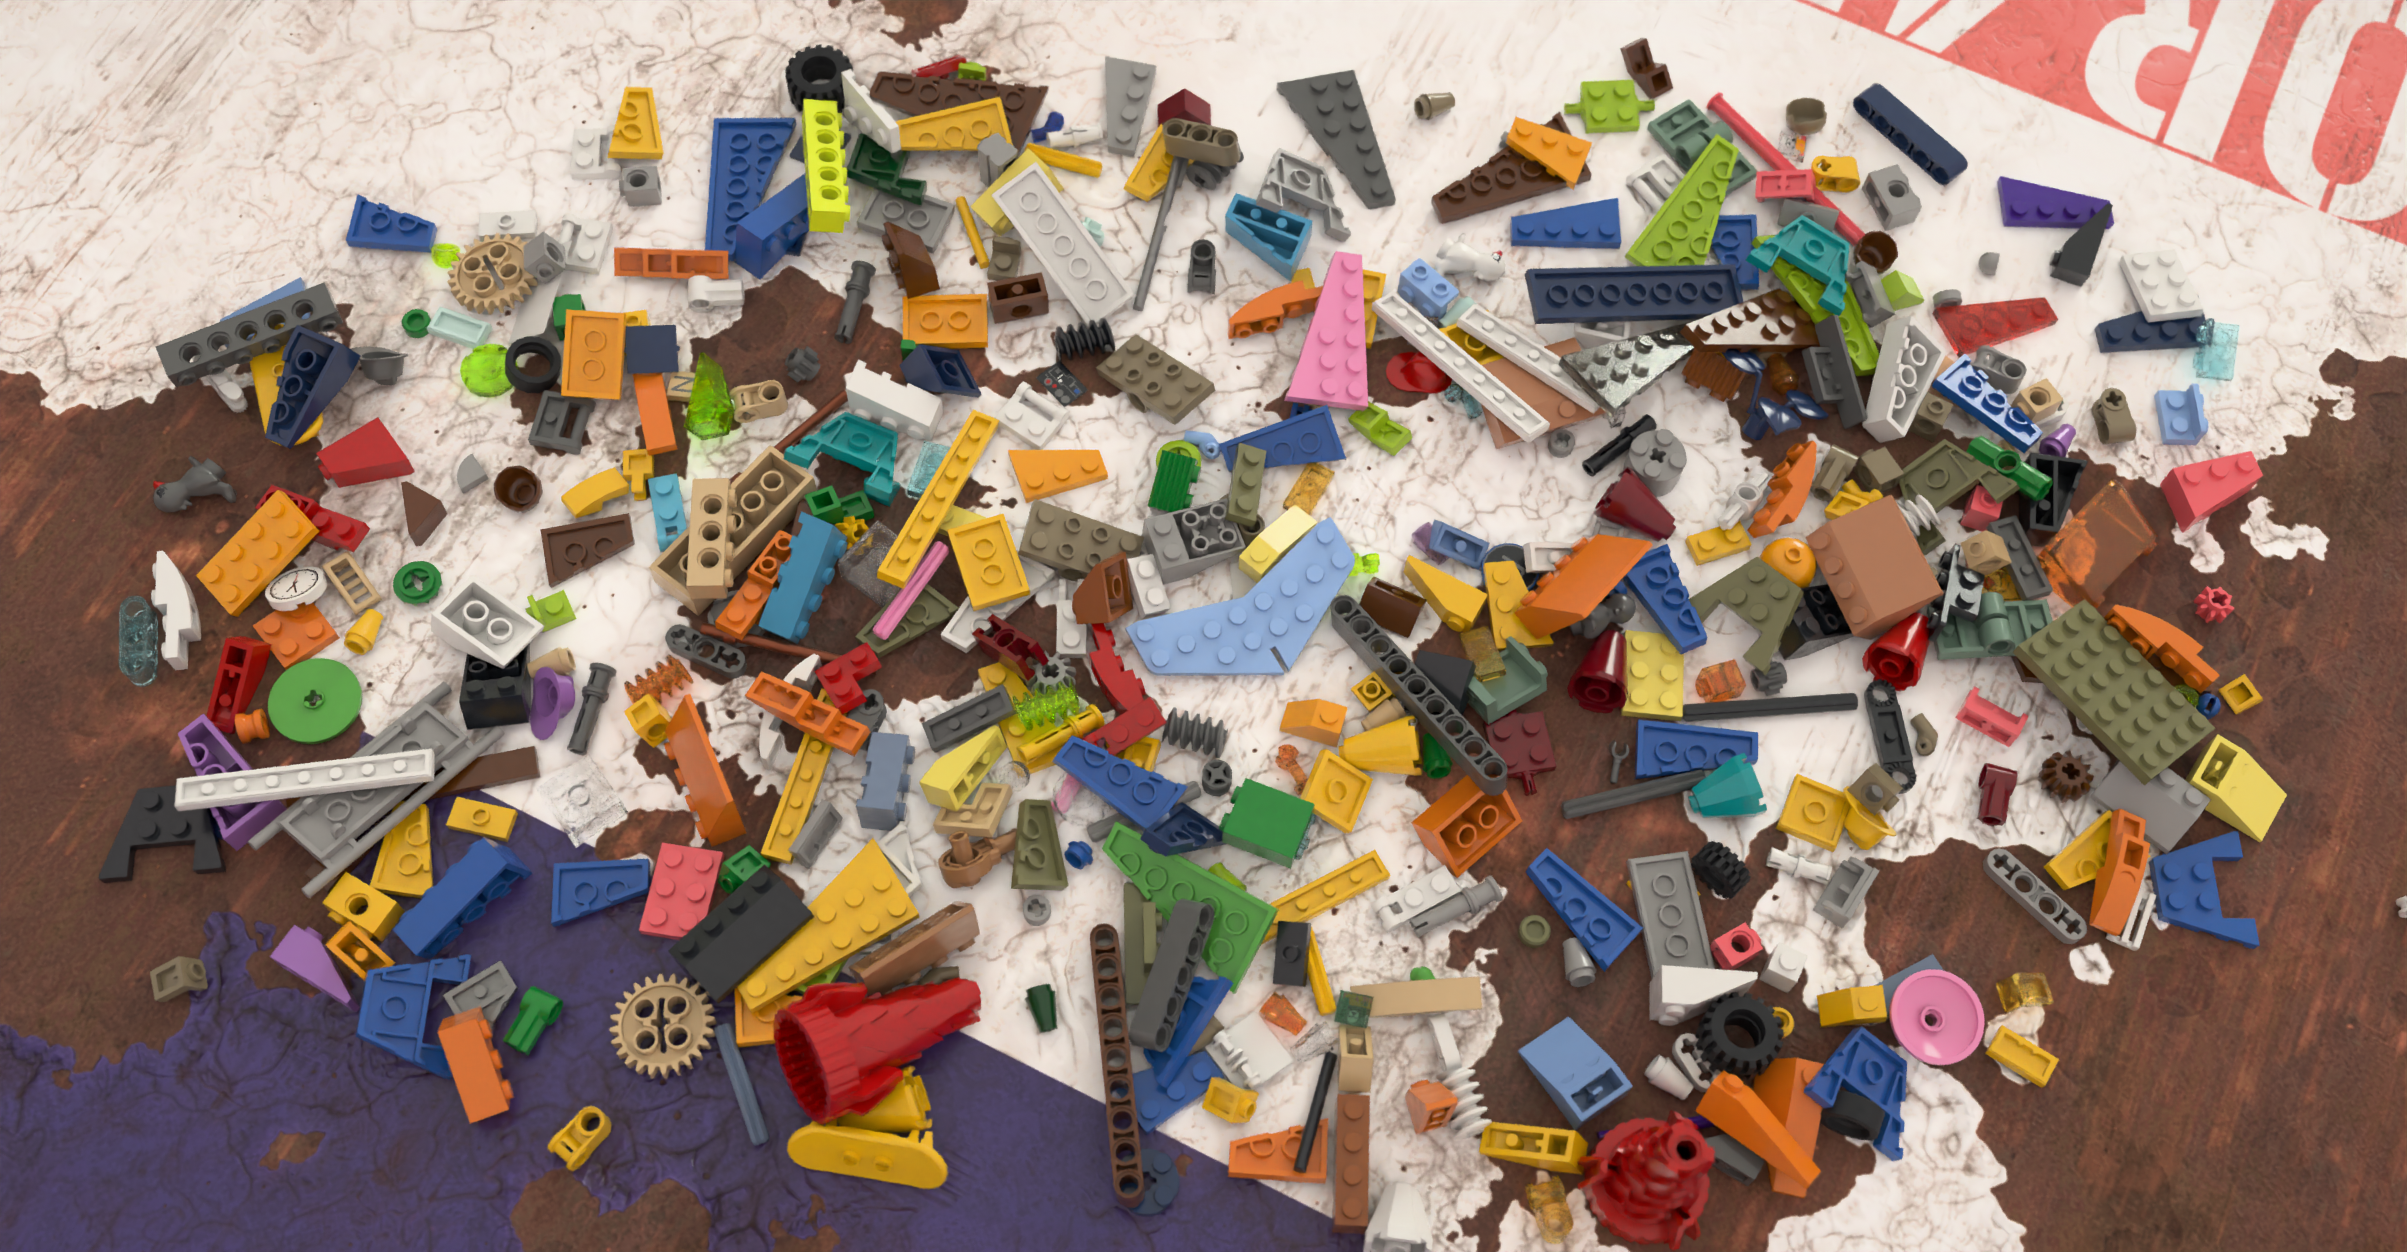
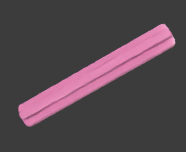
[873,541,949,640]

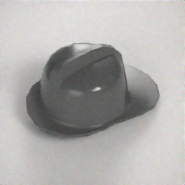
[351,347,409,385]

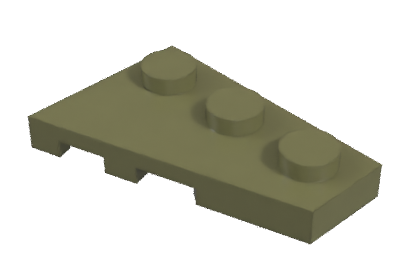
[855,584,959,659]
[1011,799,1069,891]

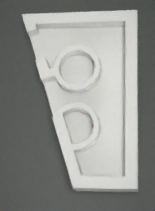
[841,69,901,153]

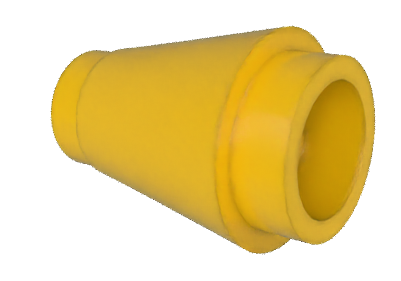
[344,609,383,655]

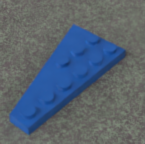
[705,118,797,261]

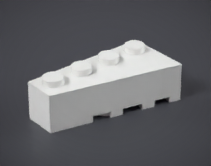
[1862,316,1947,443]

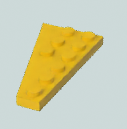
[737,838,920,1013]

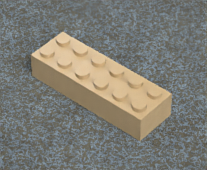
[649,445,817,616]

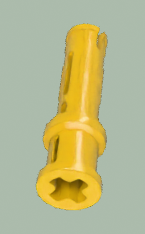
[1016,704,1105,765]

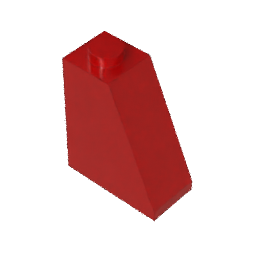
[316,417,415,488]

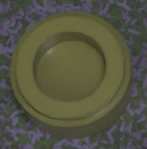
[1518,915,1551,948]

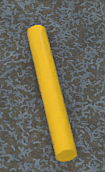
[955,196,990,269]

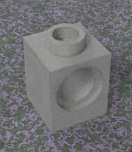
[619,166,662,207]
[523,231,566,284]

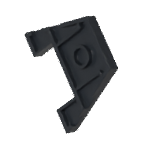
[99,785,226,883]

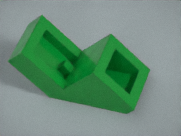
[805,485,875,524]

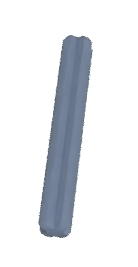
[714,1023,770,1145]

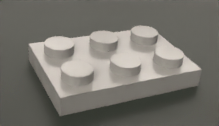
[857,188,955,254]

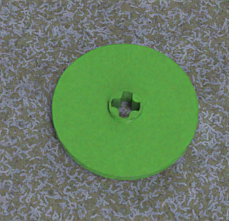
[268,658,362,744]

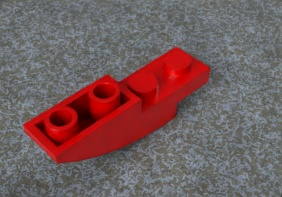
[255,485,370,553]
[1089,623,1146,715]

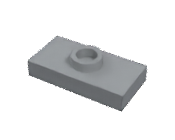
[1777,198,1839,232]
[789,799,843,869]

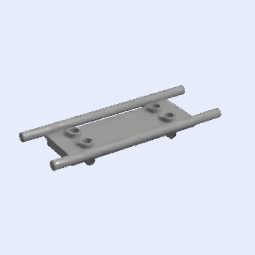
[247,681,505,899]

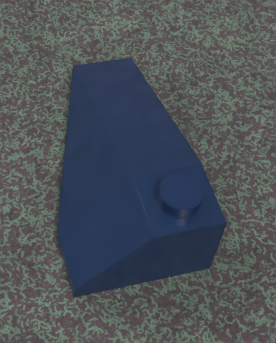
[265,325,361,449]

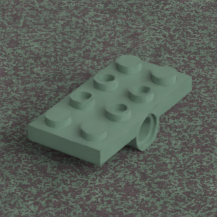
[1647,98,1758,196]
[1926,592,2053,660]

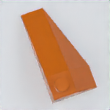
[1752,1058,1824,1199]

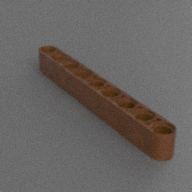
[1090,923,1145,1208]

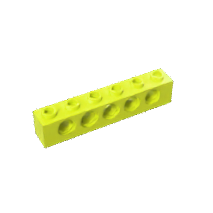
[801,99,850,233]

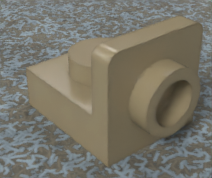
[987,237,1021,281]
[150,956,208,1002]

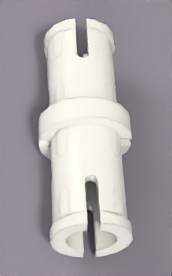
[1046,124,1103,149]
[1766,847,1832,885]

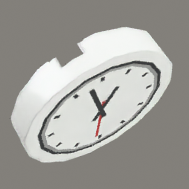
[265,566,327,611]

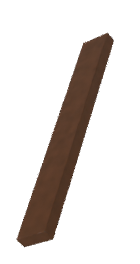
[286,746,540,809]

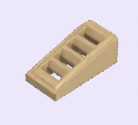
[322,551,382,615]

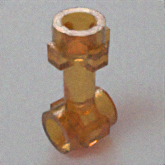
[1275,744,1308,796]

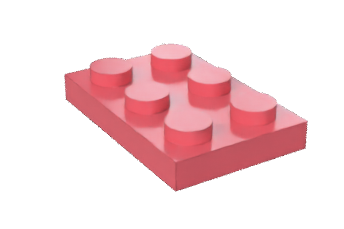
[639,842,725,940]

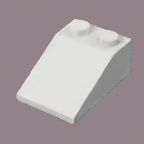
[431,574,544,669]
[1649,965,1758,1026]

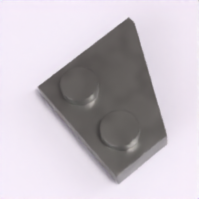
[443,960,518,1029]

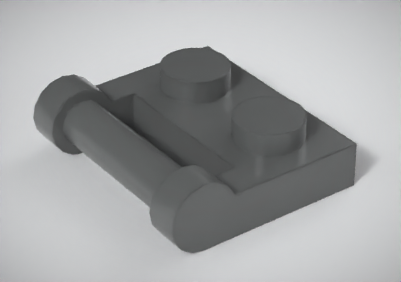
[528,390,596,455]

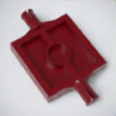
[1483,709,1557,796]

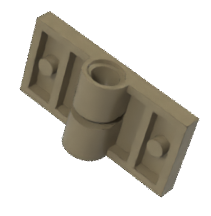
[1096,334,1215,425]
[1018,499,1144,587]

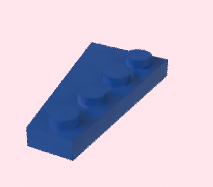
[1510,197,1621,249]
[1932,354,2043,453]
[1219,405,1347,472]
[1622,544,1708,655]
[1526,848,1643,972]

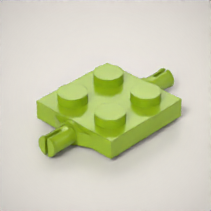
[1563,79,1655,133]

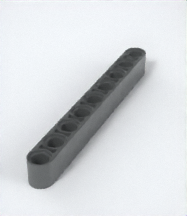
[1330,595,1507,796]

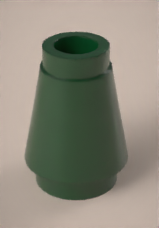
[1025,984,1058,1033]

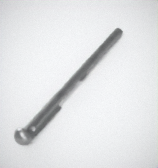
[1133,156,1189,312]

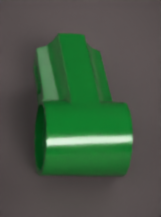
[502,986,563,1055]

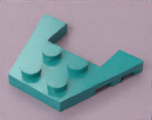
[1746,215,1850,317]
[784,412,898,502]

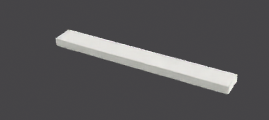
[1371,291,1550,443]
[175,749,435,811]

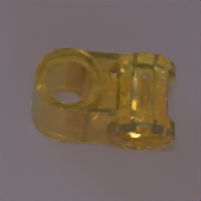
[1525,1176,1574,1244]

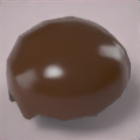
[1853,231,1898,275]
[494,465,543,512]

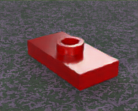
[910,55,967,79]

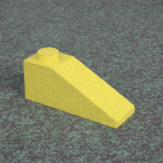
[1239,505,1317,583]
[919,725,1007,812]

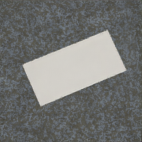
[509,240,572,343]

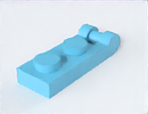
[648,473,687,552]

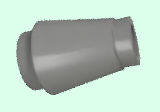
[1562,938,1596,987]

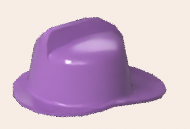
[530,667,575,740]

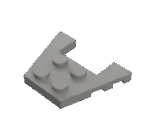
[1256,148,1351,242]

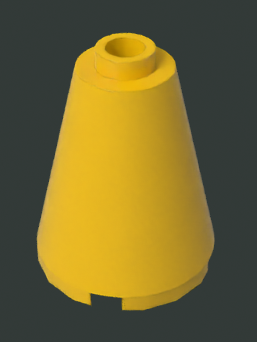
[1339,715,1423,776]
[838,1066,932,1134]

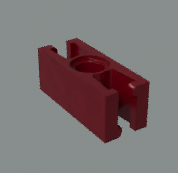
[972,614,1049,681]

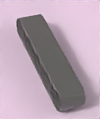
[1129,899,1214,1052]

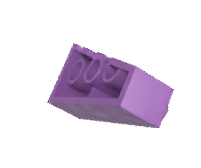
[178,714,287,851]

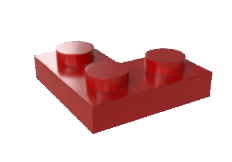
[814,642,882,715]

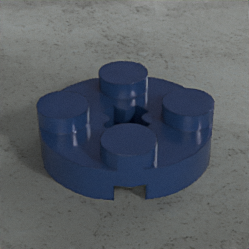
[1121,1149,1179,1217]

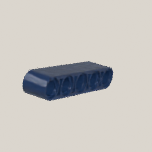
[1853,83,1968,185]

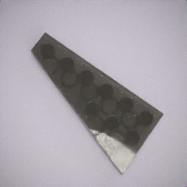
[1558,323,1695,417]

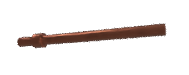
[729,390,848,485]
[700,622,878,675]

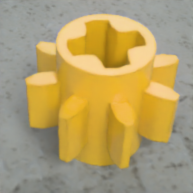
[835,516,871,553]

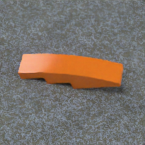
[614,247,728,279]
[633,373,678,456]
[745,671,870,757]

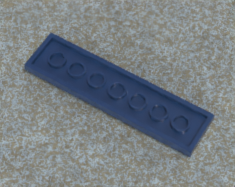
[1524,264,1744,324]

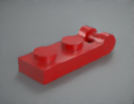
[1082,696,1167,756]

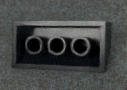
[668,864,814,1004]

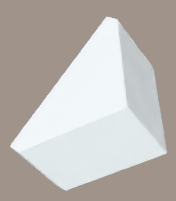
[1573,321,1630,354]

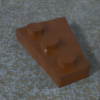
[540,513,635,588]

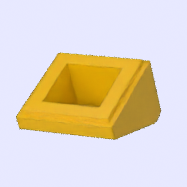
[2218,674,2263,715]

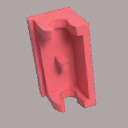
[1755,169,1816,202]
[1955,686,2029,747]

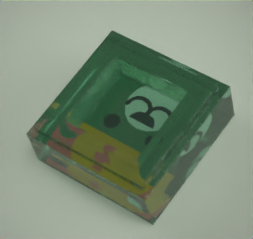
[1334,990,1373,1029]

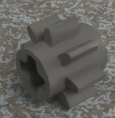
[785,346,820,382]
[1750,660,1787,696]

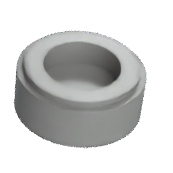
[1933,289,1962,310]

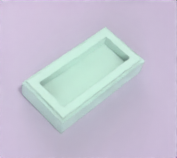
[426,306,493,351]

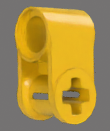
[1811,156,1860,193]
[547,1106,612,1171]

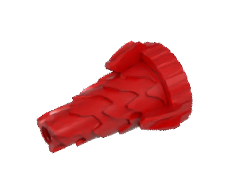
[773,977,981,1124]
[1577,1110,1715,1251]

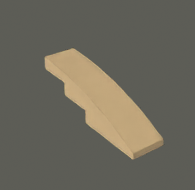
[1350,977,1482,1018]

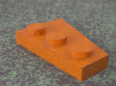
[1228,1118,1328,1184]

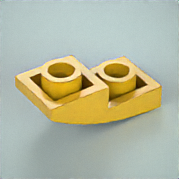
[561,467,629,518]
[1351,671,1403,713]

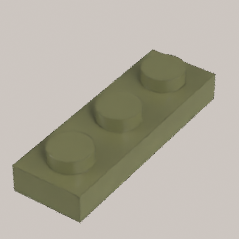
[1225,442,1266,527]

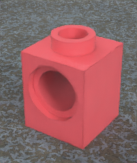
[1960,485,2003,532]
[1710,923,1763,970]

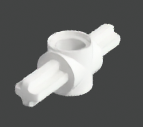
[1717,472,1770,530]

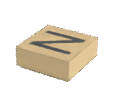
[667,371,701,403]

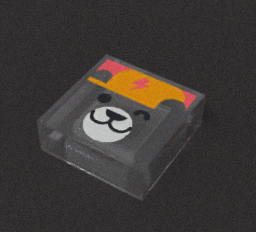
[1777,131,1807,162]

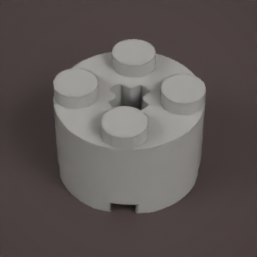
[1623,429,1687,497]

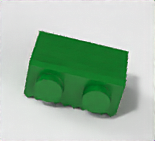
[1148,450,1201,513]

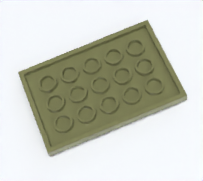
[2013,599,2215,786]

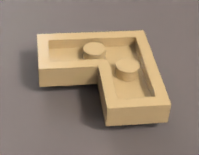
[933,783,1013,838]

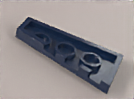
[2094,294,2212,353]

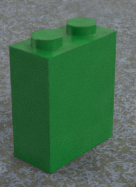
[1219,778,1315,869]

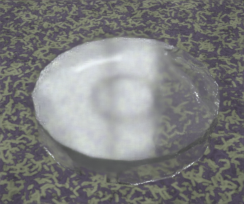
[1053,772,1112,827]

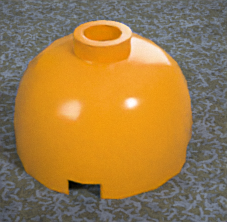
[1759,537,1817,588]

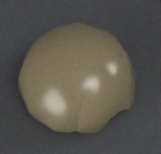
[1786,97,1827,135]

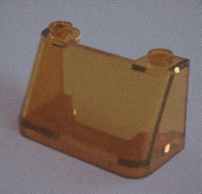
[2037,478,2158,609]

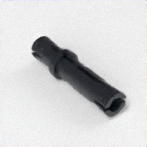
[1582,414,1657,477]

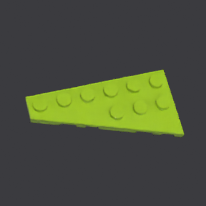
[1624,134,1739,266]
[1751,235,1879,376]

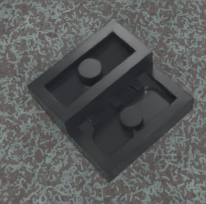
[1404,650,1477,716]

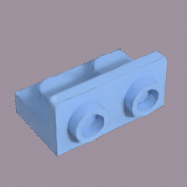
[2154,383,2208,445]

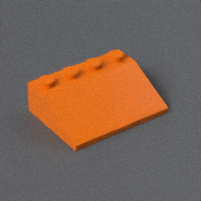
[1514,534,1653,640]
[664,694,747,847]

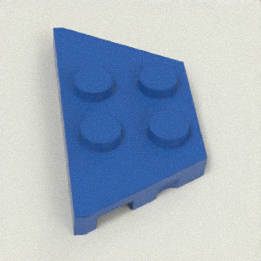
[1143,977,1233,1089]

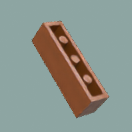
[1332,1094,1370,1234]

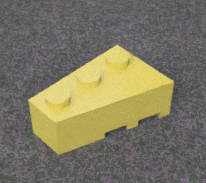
[970,148,1064,237]

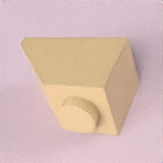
[1337,1025,1374,1094]

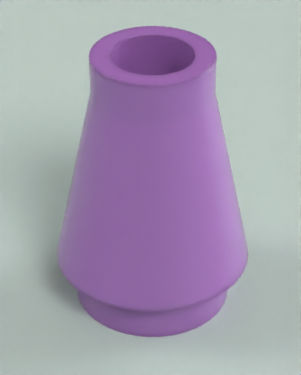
[2039,424,2076,457]

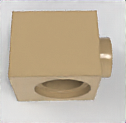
[2010,378,2064,424]
[1960,530,2012,575]

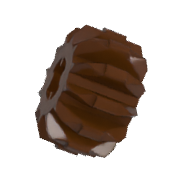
[2038,750,2094,803]

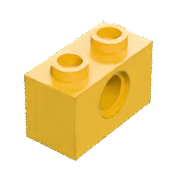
[322,872,405,943]

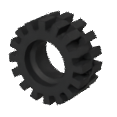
[1691,841,1751,899]

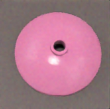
[1889,969,1985,1065]

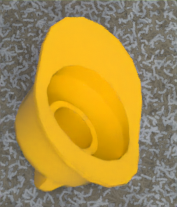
[1843,786,1897,850]

